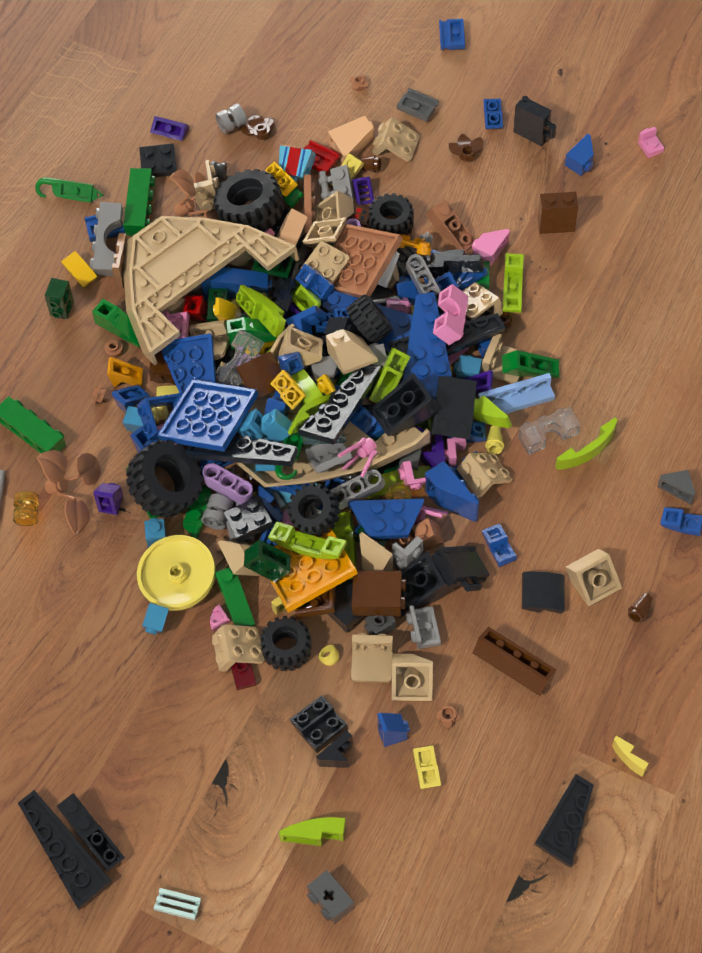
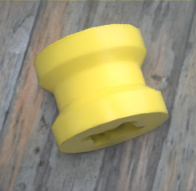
[152,406,169,423]

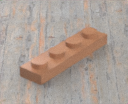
[303,175,315,234]

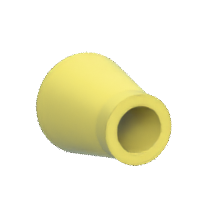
[485,426,504,454]

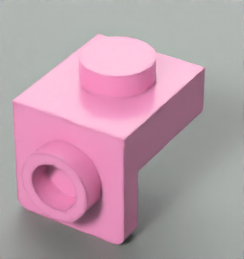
[444,437,466,468]
[398,461,426,490]

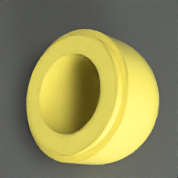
[318,645,340,666]

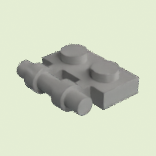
[318,165,354,200]

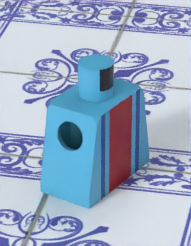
[279,145,316,183]

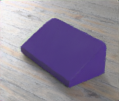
[150,116,189,141]

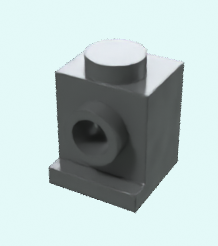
[364,616,396,635]

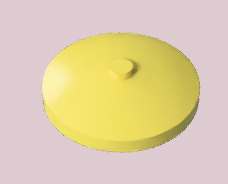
[137,535,216,611]

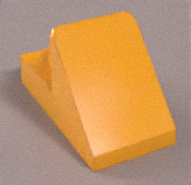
[107,357,143,387]

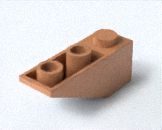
[425,199,475,251]
[383,518,445,554]

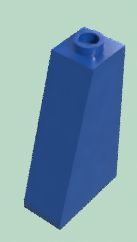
[201,267,272,300]

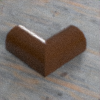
[295,586,336,619]

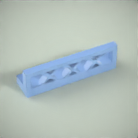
[478,373,555,414]

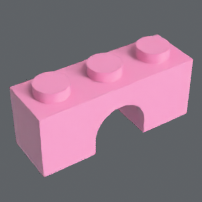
[433,284,468,345]

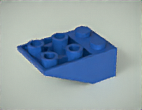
[425,461,479,522]

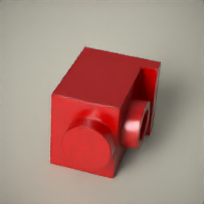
[183,296,208,321]

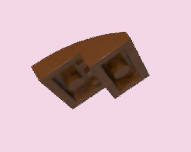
[236,351,281,401]

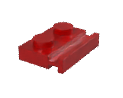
[304,140,340,176]

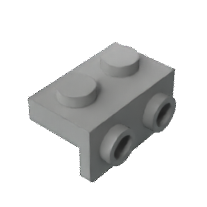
[305,436,352,473]
[392,536,423,571]
[406,606,441,650]

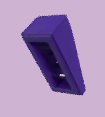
[352,176,374,208]

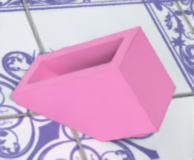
[472,229,510,266]

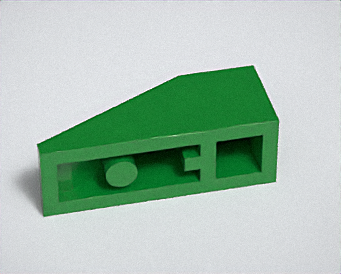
[502,350,560,378]
[215,567,256,627]

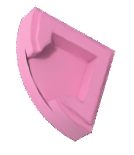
[210,604,230,632]

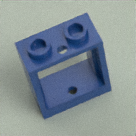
[137,393,183,440]

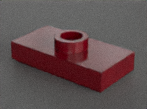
[231,662,256,691]

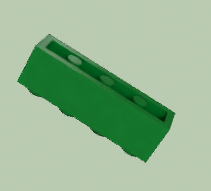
[123,168,156,236]
[0,396,66,454]

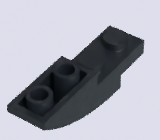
[410,249,484,279]
[57,793,125,871]

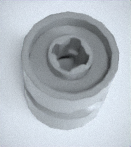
[215,104,247,134]
[201,494,234,530]

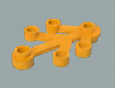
[398,234,432,255]

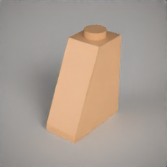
[328,116,375,164]
[276,209,307,246]

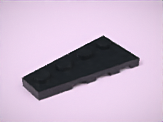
[534,774,594,868]

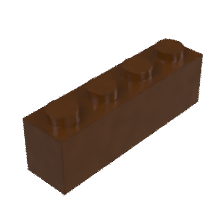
[473,627,557,696]

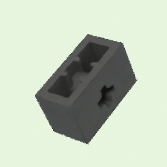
[307,870,355,924]

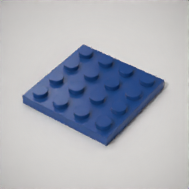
[157,379,259,452]

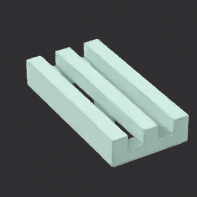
[154,888,201,921]

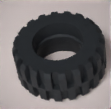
[213,169,285,232]
[126,440,203,518]

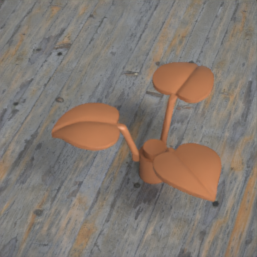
[169,169,220,220]
[36,450,100,535]

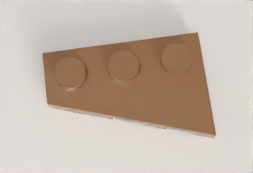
[112,233,127,288]

